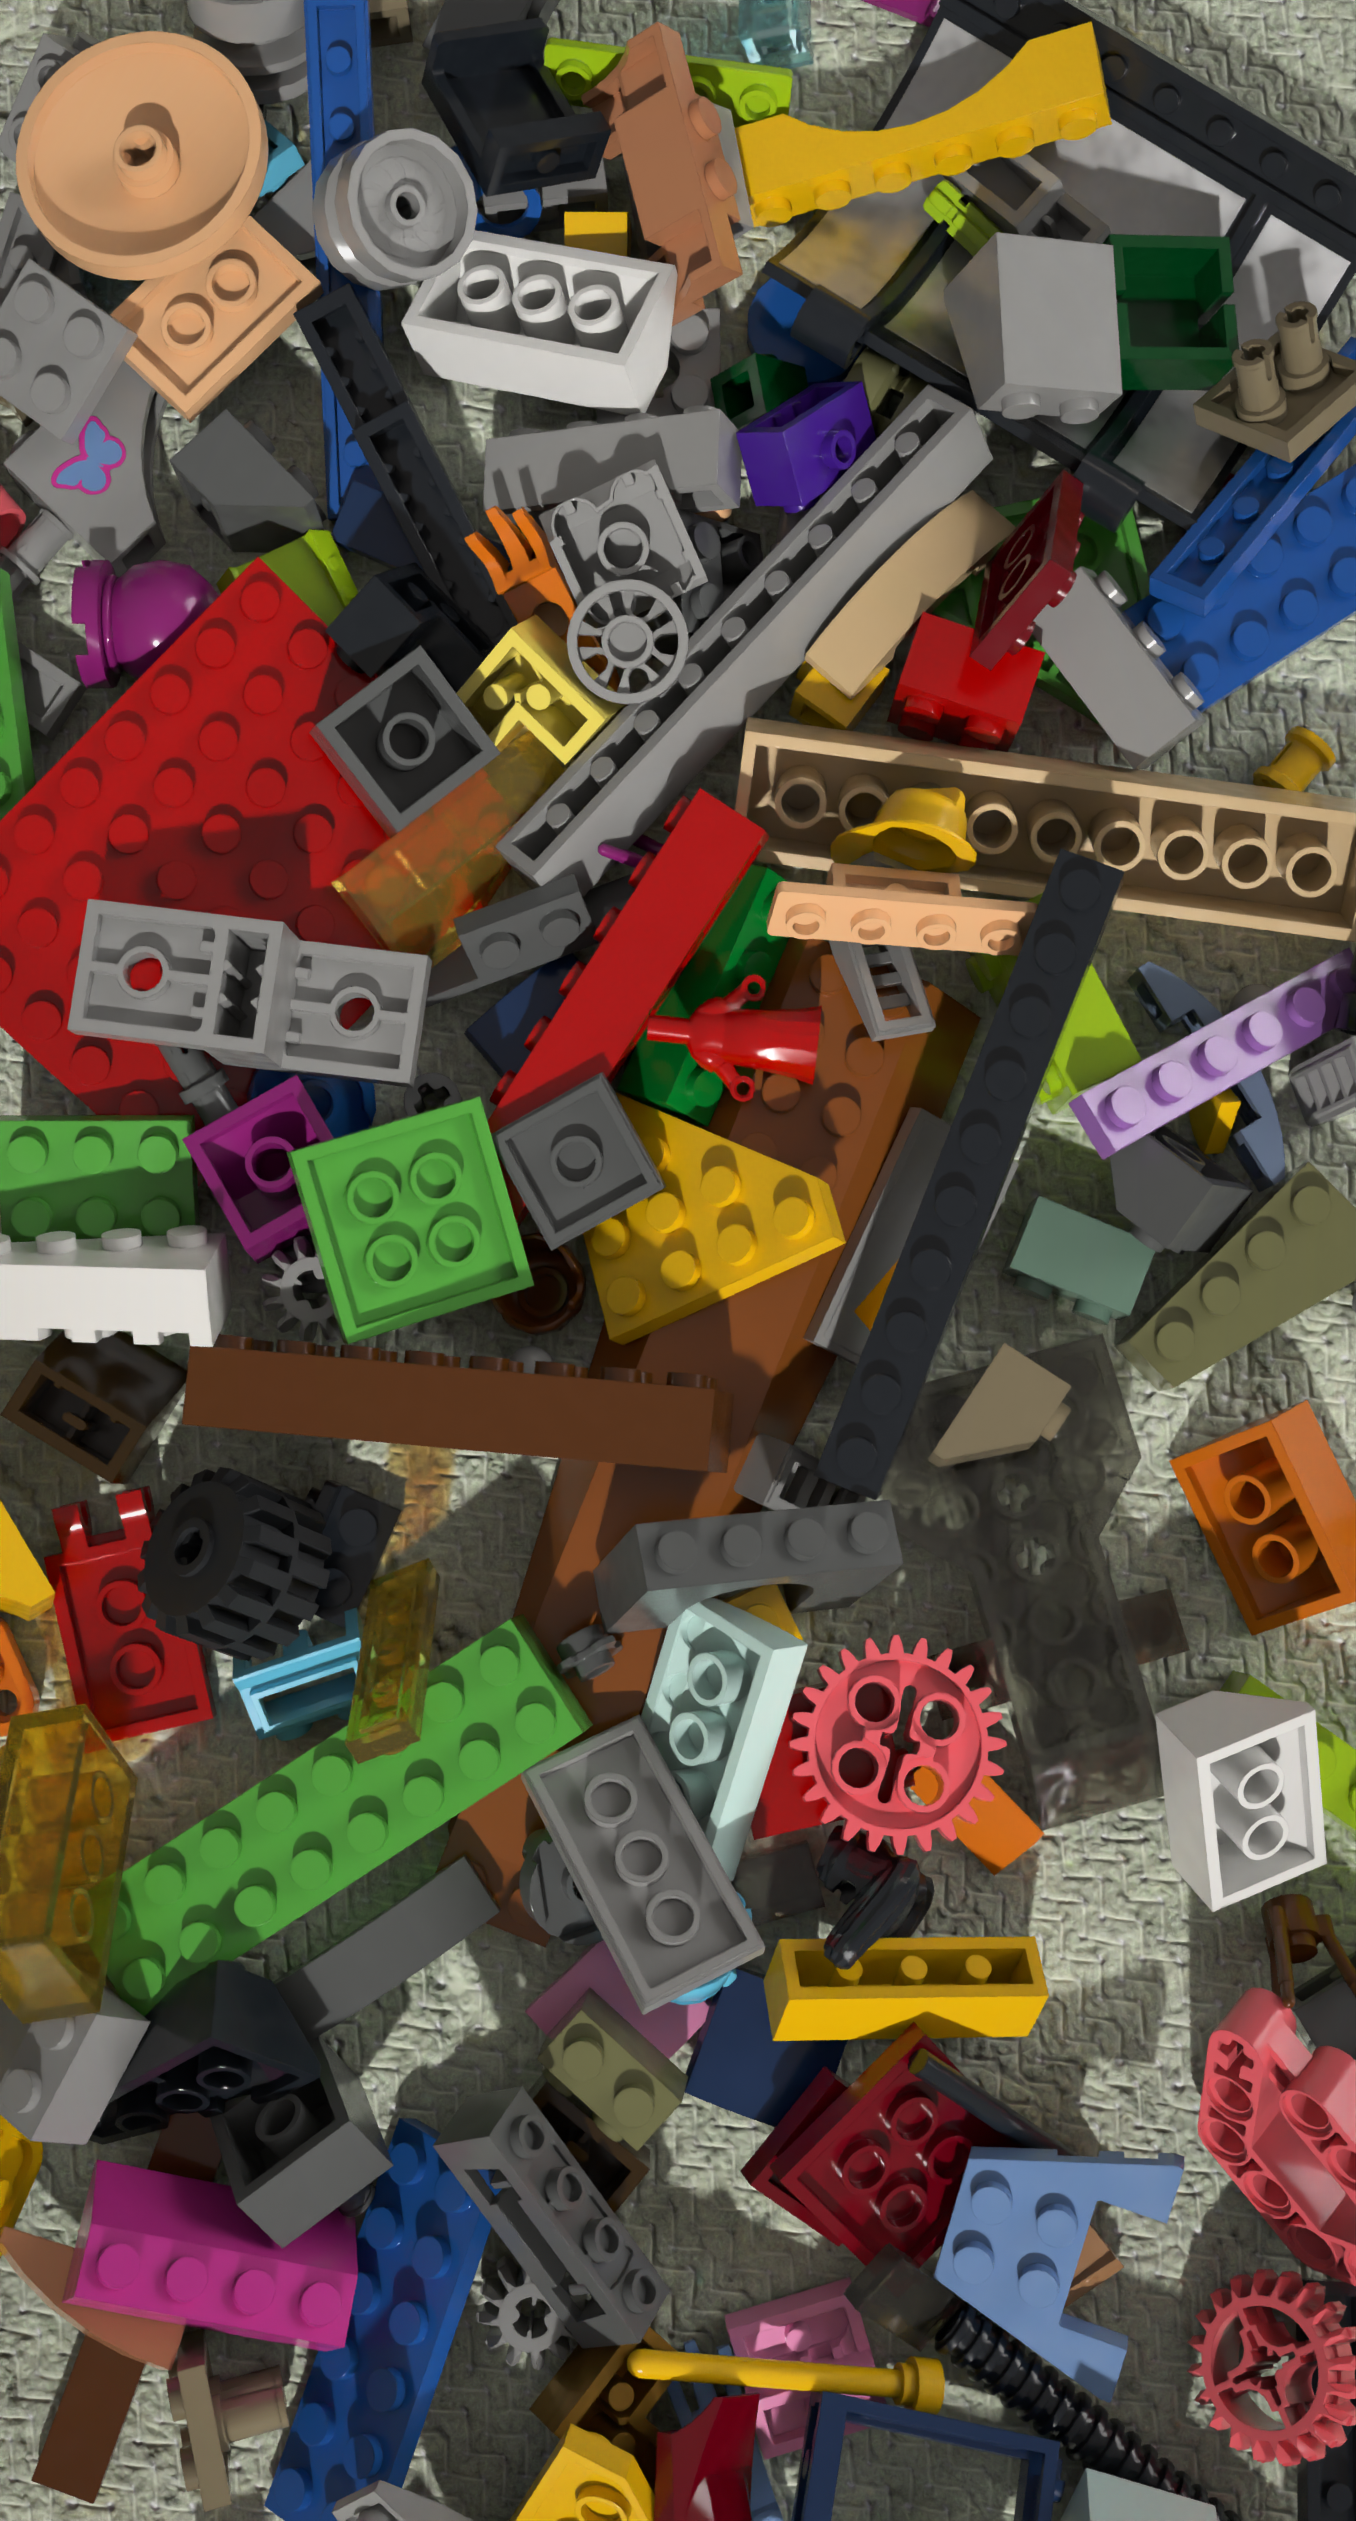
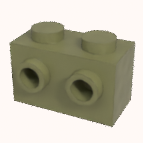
[537,1988,688,2151]

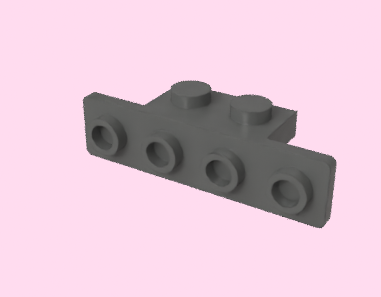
[420,874,635,1008]

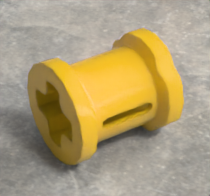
[1253,726,1336,792]

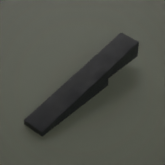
[293,283,518,646]

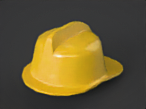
[830,787,977,873]

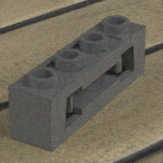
[433,2086,670,2349]

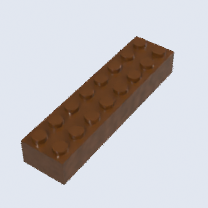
[182,1334,734,1473]

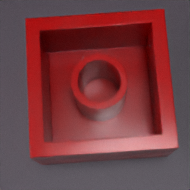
[887,612,1045,752]

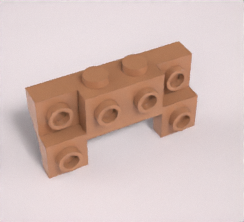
[581,22,743,326]

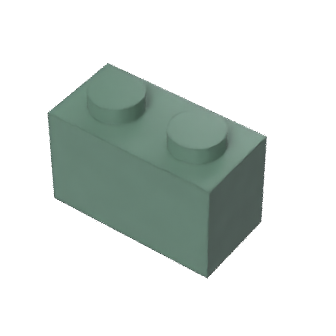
[1002,1196,1155,1325]

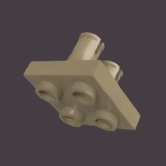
[1193,301,1356,463]
[166,2329,290,2512]

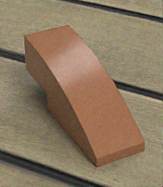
[0,2226,186,2371]

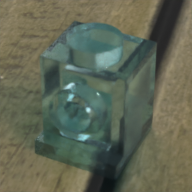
[738,0,814,69]

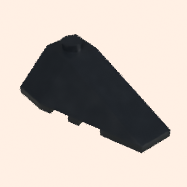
[89,1960,321,2145]

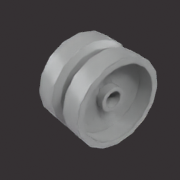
[312,128,478,291]

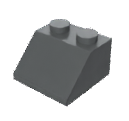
[1110,1125,1254,1255]

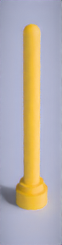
[627,2349,945,2415]

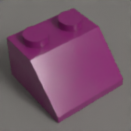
[182,1075,333,1264]

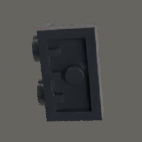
[304,1480,404,1628]

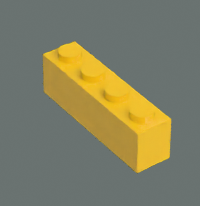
[763,1936,1049,2041]

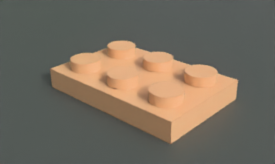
[110,215,324,423]

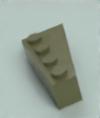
[1114,1161,1356,1391]

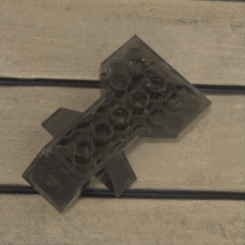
[880,1333,1190,1831]

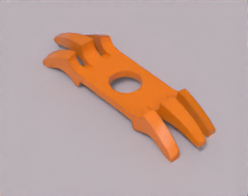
[464,505,627,709]

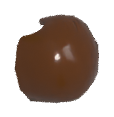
[490,1233,586,1336]

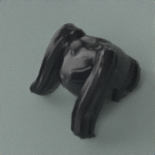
[816,1825,935,1970]

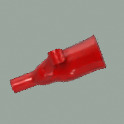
[647,975,822,1102]

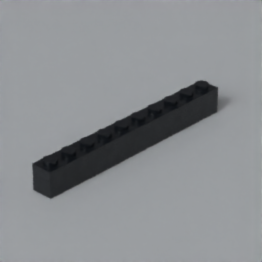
[814,848,1125,1500]

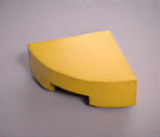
[1189,1088,1241,1154]

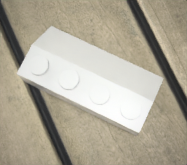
[401,230,678,415]

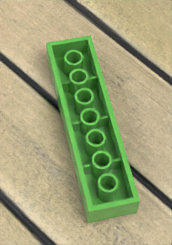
[67,1614,593,2017]

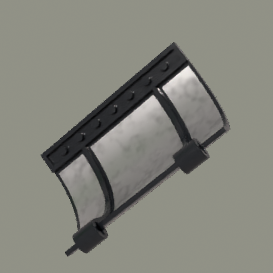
[762,0,1356,534]

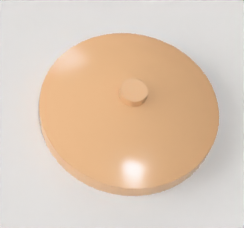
[16,31,269,280]

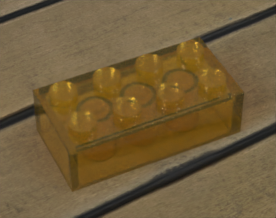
[0,1704,138,2024]

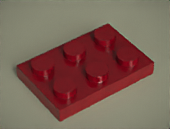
[969,469,1084,671]

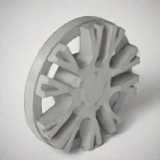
[567,579,689,705]

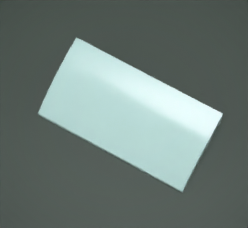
[641,1597,808,1881]

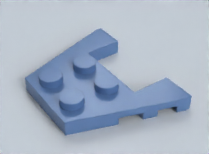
[933,2146,1185,2403]

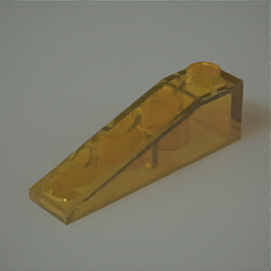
[331,730,565,968]

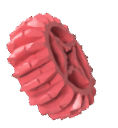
[1187,2269,1356,2466]

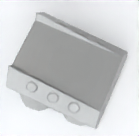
[538,459,708,629]

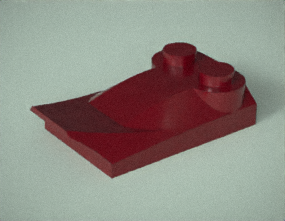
[654,2393,760,2521]

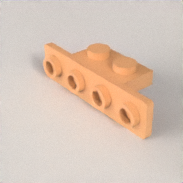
[766,863,1038,956]

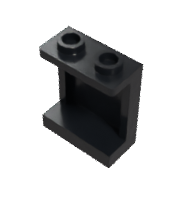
[421,18,611,197]

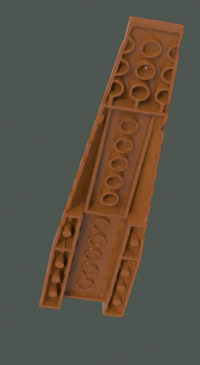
[435,937,981,1948]

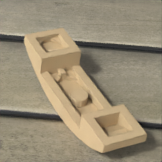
[804,490,1016,700]

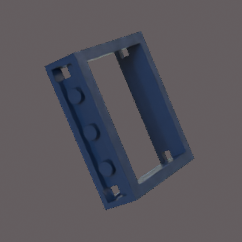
[791,2391,1066,2521]

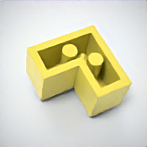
[456,614,627,765]

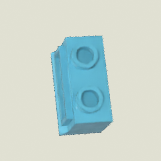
[232,1607,384,1741]

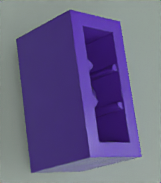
[736,381,876,513]

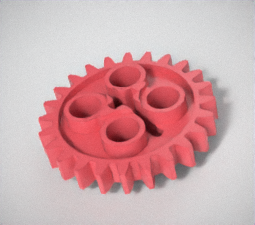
[788,1635,1007,1855]

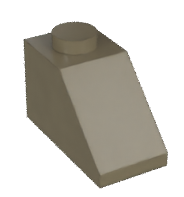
[928,1343,1072,1467]

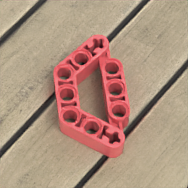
[1197,1987,1356,2286]

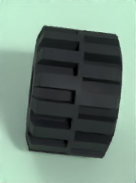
[138,1467,332,1661]

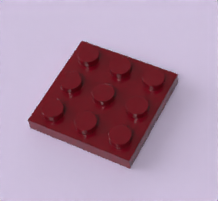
[769,2022,1021,2294]

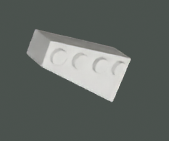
[0,1225,232,1347]

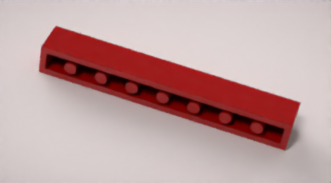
[487,788,769,1228]

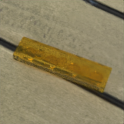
[345,1558,440,1764]

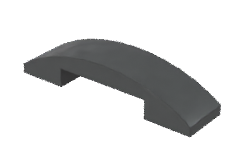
[273,1854,501,2042]

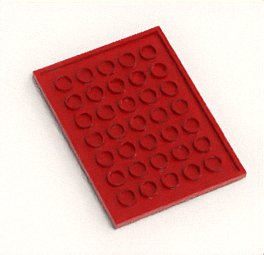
[0,557,521,1187]

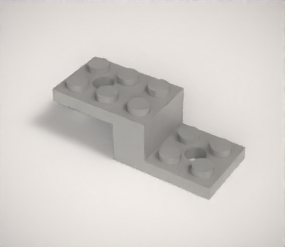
[67,899,432,1088]

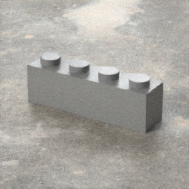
[483,405,742,533]

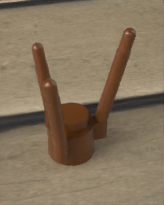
[1261,1894,1356,2008]

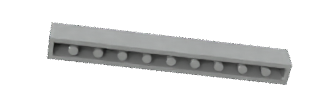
[495,385,993,897]

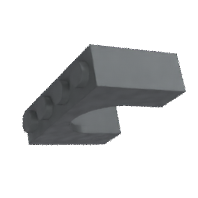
[593,1499,904,1635]

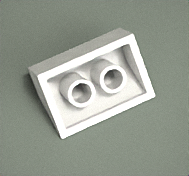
[1155,1690,1327,1912]

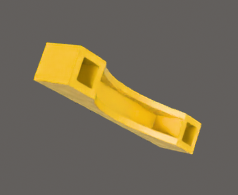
[734,21,1112,227]

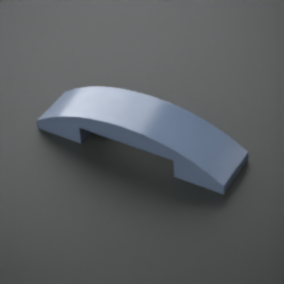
[1127,961,1285,1193]

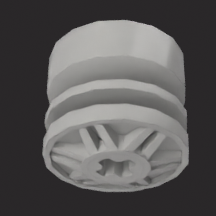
[186,0,308,105]

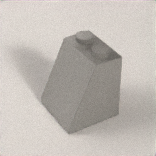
[944,232,1123,425]

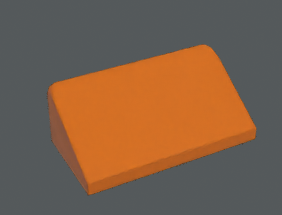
[910,1766,1045,1876]

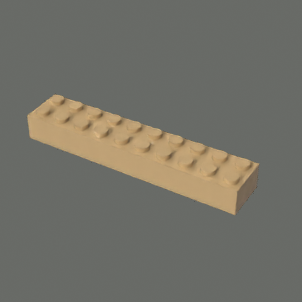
[735,717,1356,942]

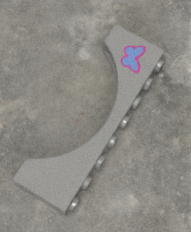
[3,160,423,578]

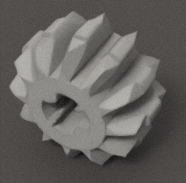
[261,1236,340,1342]
[476,2256,590,2371]

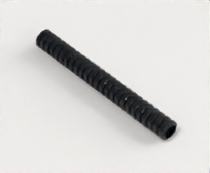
[934,2301,1241,2521]

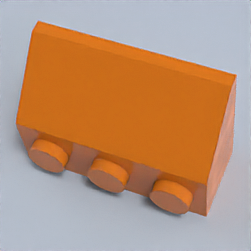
[1169,1400,1356,1636]

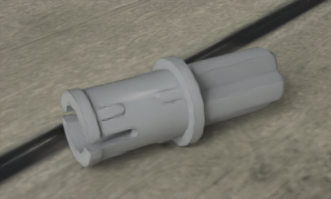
[0,508,74,602]

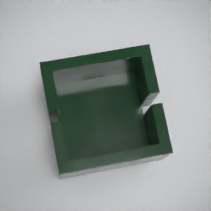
[1102,234,1239,391]

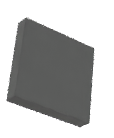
[491,1072,667,1250]

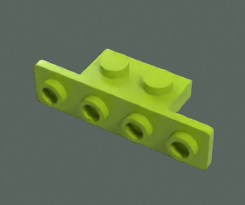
[544,37,793,127]

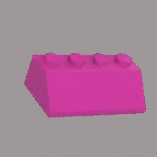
[62,2159,358,2352]

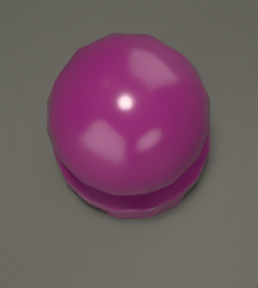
[71,560,219,689]

